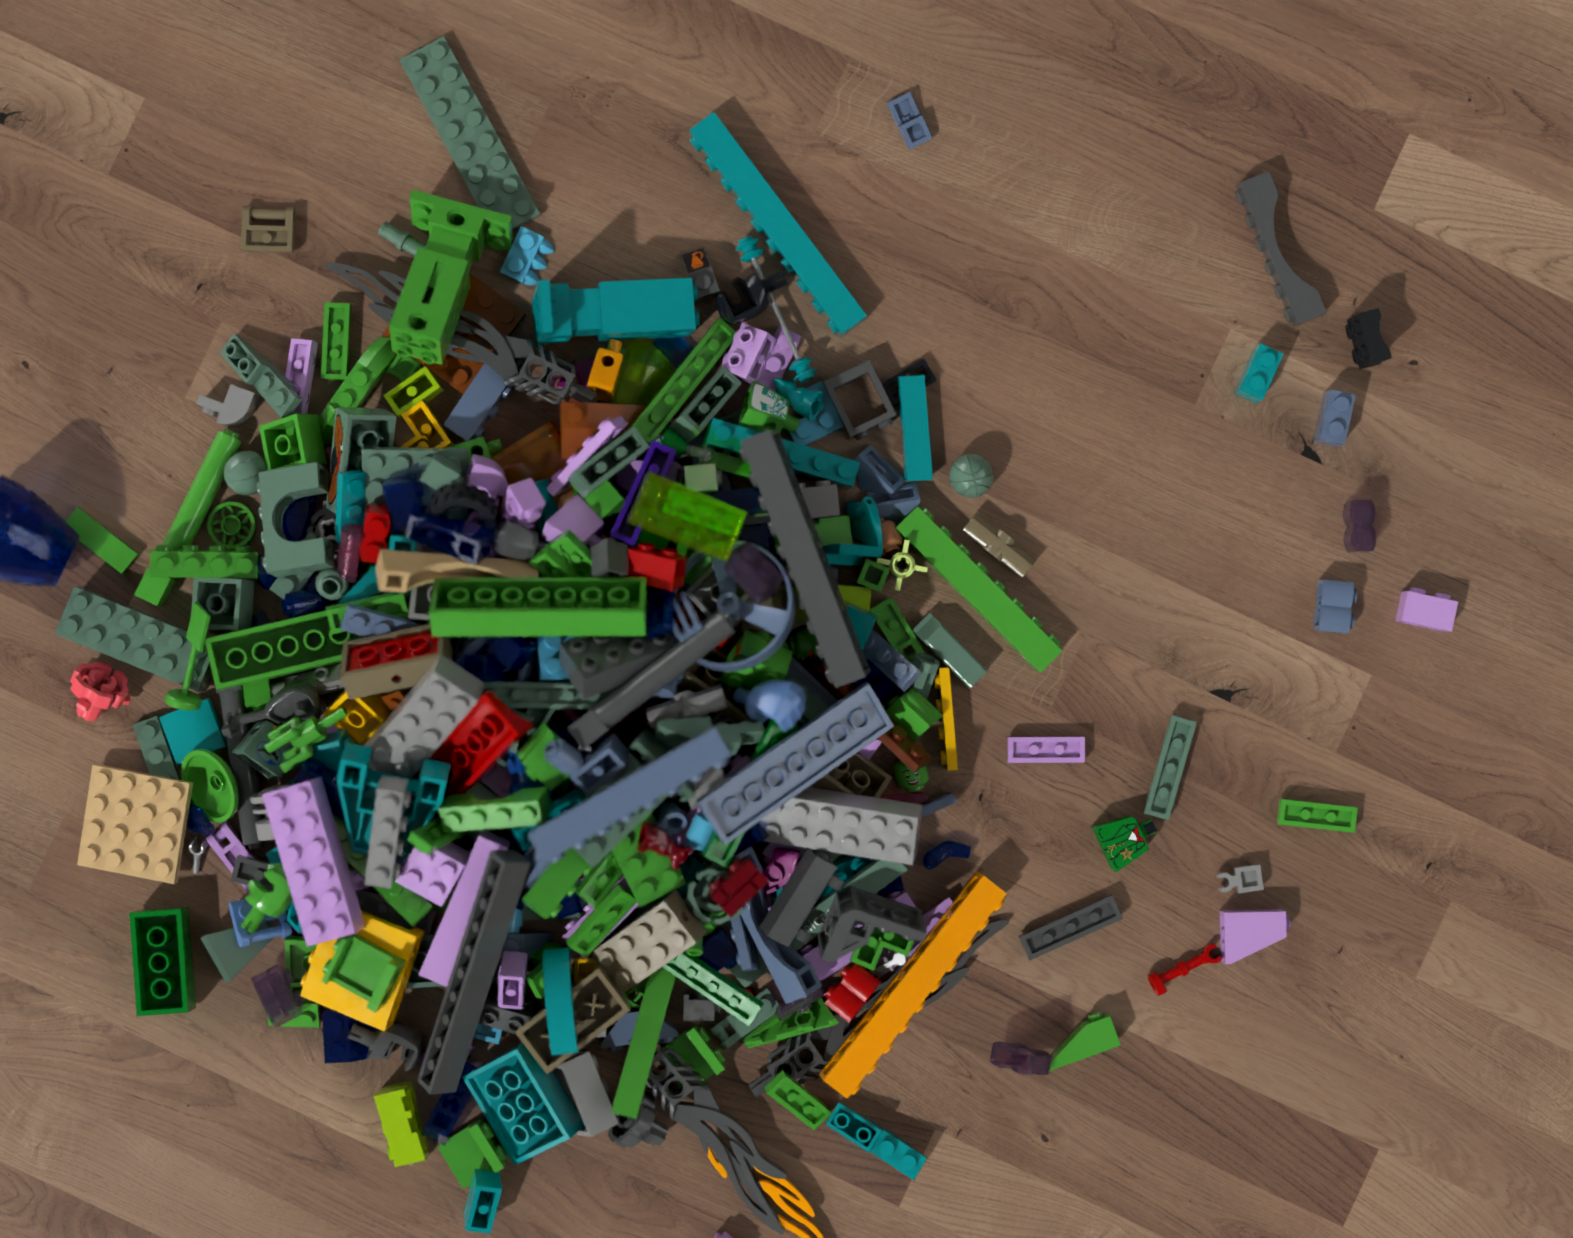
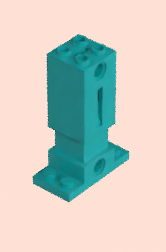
[531,278,700,348]

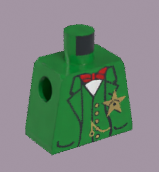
[1091,815,1157,872]

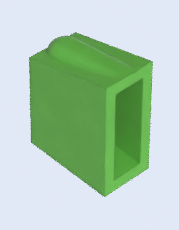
[886,687,943,741]
[517,722,570,790]

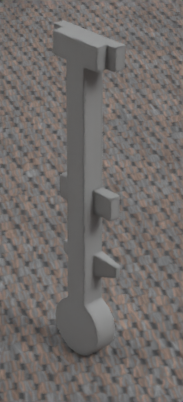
[869,952,907,978]

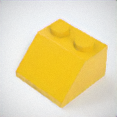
[323,690,392,746]

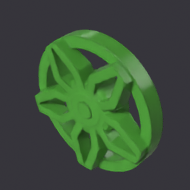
[207,501,256,549]

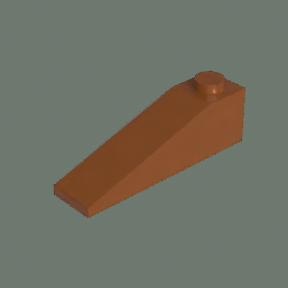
[560,403,664,460]

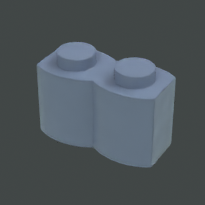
[1314,580,1357,634]

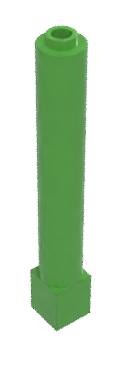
[134,428,242,607]

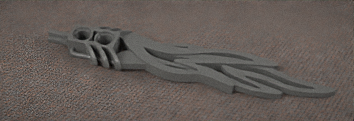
[326,263,598,404]
[748,919,1009,1097]

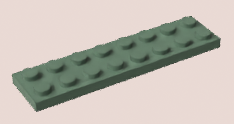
[399,36,541,231]

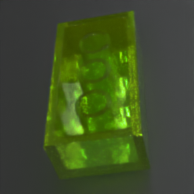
[626,472,747,562]

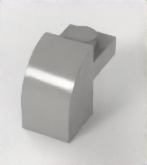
[196,384,260,427]

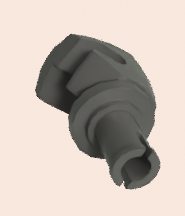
[492,521,549,561]

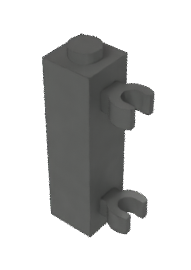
[760,848,845,947]

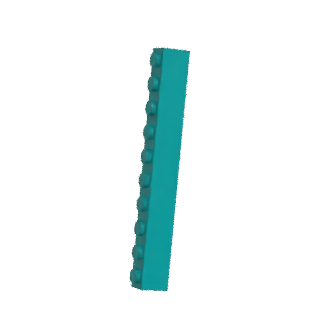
[689,112,867,337]

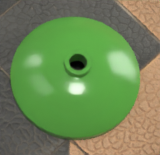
[181,749,239,823]

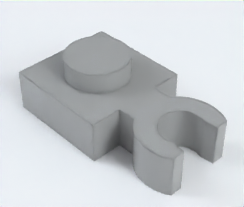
[1216,864,1264,893]

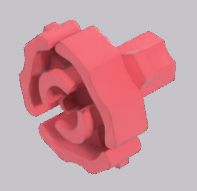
[70,662,130,721]

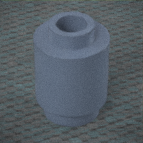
[544,738,584,776]

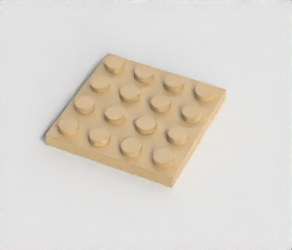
[77,764,193,884]

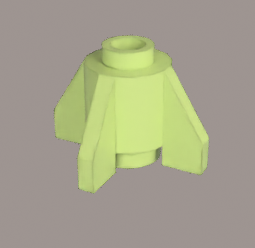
[877,539,928,591]

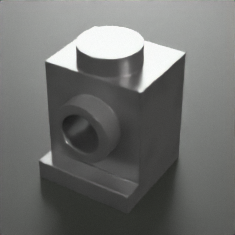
[683,991,720,1021]

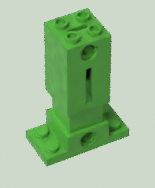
[389,189,513,365]

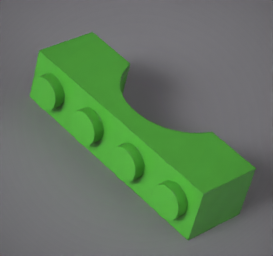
[438,787,553,832]

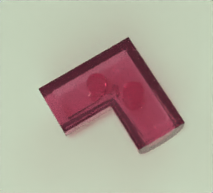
[337,524,363,583]

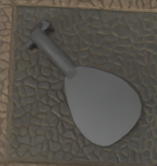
[221,683,322,738]

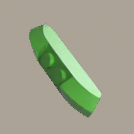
[318,337,397,446]

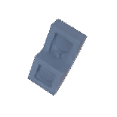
[886,92,933,150]

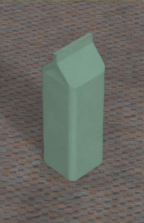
[912,613,988,689]

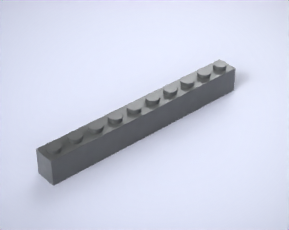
[417,850,531,1095]

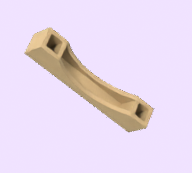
[376,549,539,592]

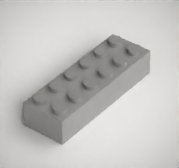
[364,655,485,778]
[759,787,923,865]

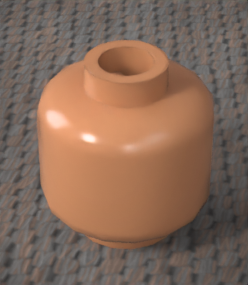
[880,518,903,558]

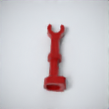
[1147,943,1222,996]

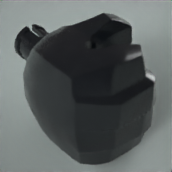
[715,270,788,325]

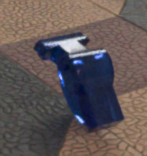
[187,803,215,836]

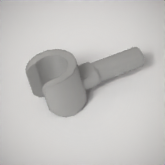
[189,836,209,874]

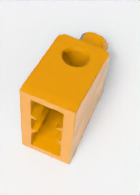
[587,339,623,404]

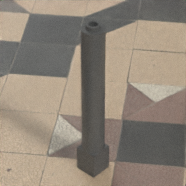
[567,611,736,749]
[215,686,269,849]

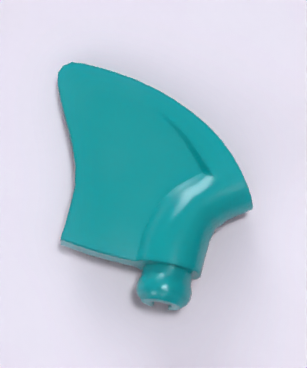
[844,497,883,558]

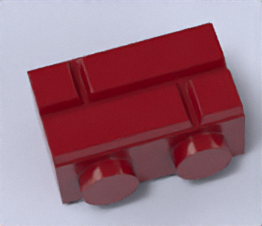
[707,856,769,918]

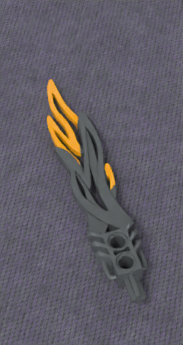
[628,1038,825,1238]

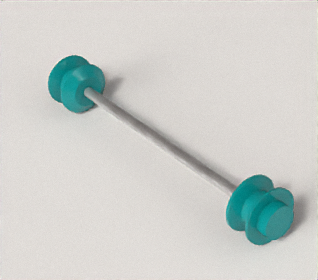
[735,236,817,383]

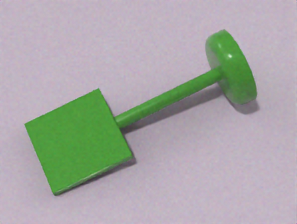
[164,602,210,711]

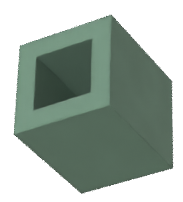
[420,452,463,490]

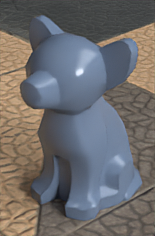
[652,796,687,837]

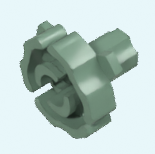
[684,861,744,925]

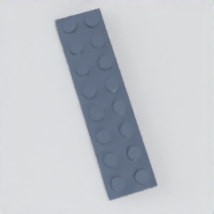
[696,682,894,845]

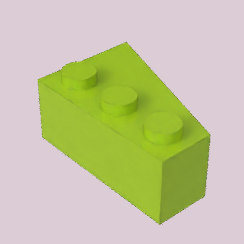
[374,1080,429,1167]

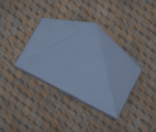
[855,445,906,494]
[866,483,921,526]

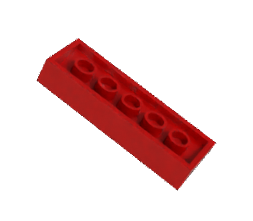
[412,691,533,819]

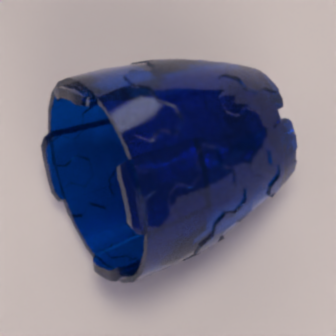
[0,474,79,587]

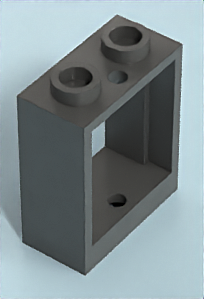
[823,360,896,441]

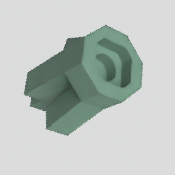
[911,653,940,699]

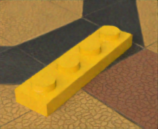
[934,668,958,771]

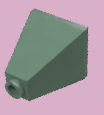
[200,921,273,983]

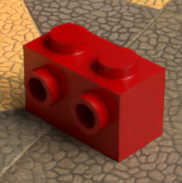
[625,542,687,591]

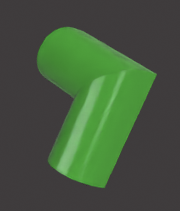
[850,926,914,971]

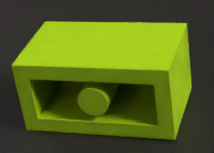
[383,366,445,419]

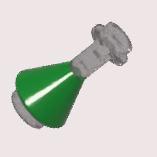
[655,428,714,465]

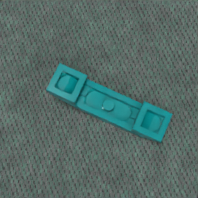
[543,947,578,1056]

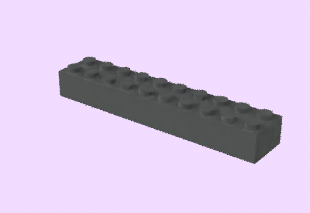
[739,429,871,688]

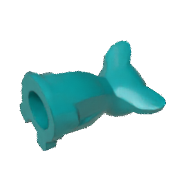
[773,378,824,422]

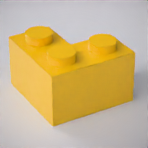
[400,400,455,448]

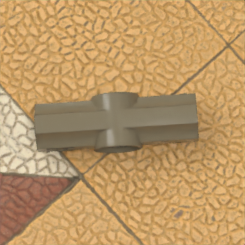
[962,513,1036,578]

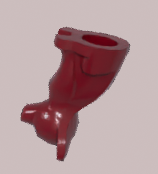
[637,821,694,870]

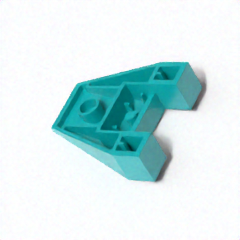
[337,742,451,862]

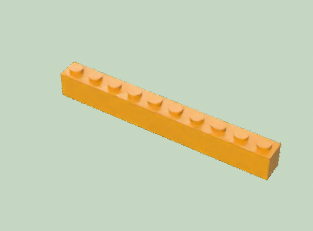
[819,871,1007,1099]

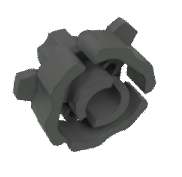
[608,1092,668,1148]

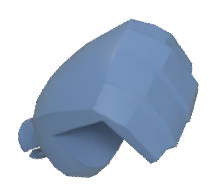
[733,680,807,732]

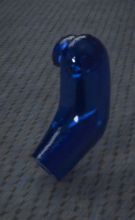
[923,840,971,869]

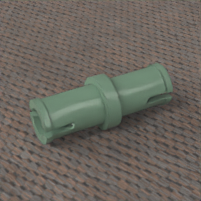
[378,221,426,256]

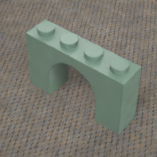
[257,462,335,577]

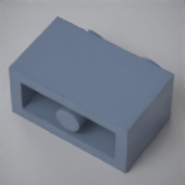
[1313,389,1356,448]

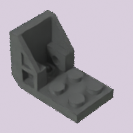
[817,886,927,962]

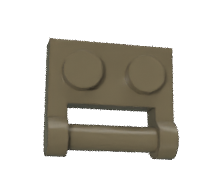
[241,206,296,253]

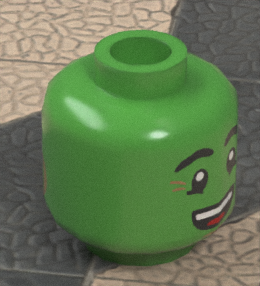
[893,760,929,792]

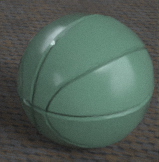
[224,451,267,495]
[949,454,994,498]

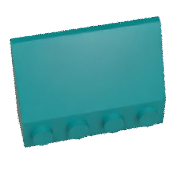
[462,1042,585,1166]

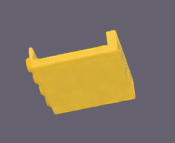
[300,910,425,1031]

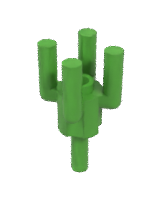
[264,707,348,773]

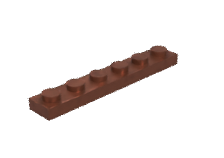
[804,658,932,773]

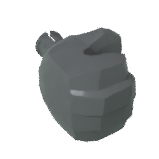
[348,1022,424,1072]

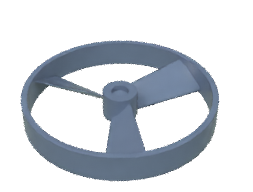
[665,540,796,672]

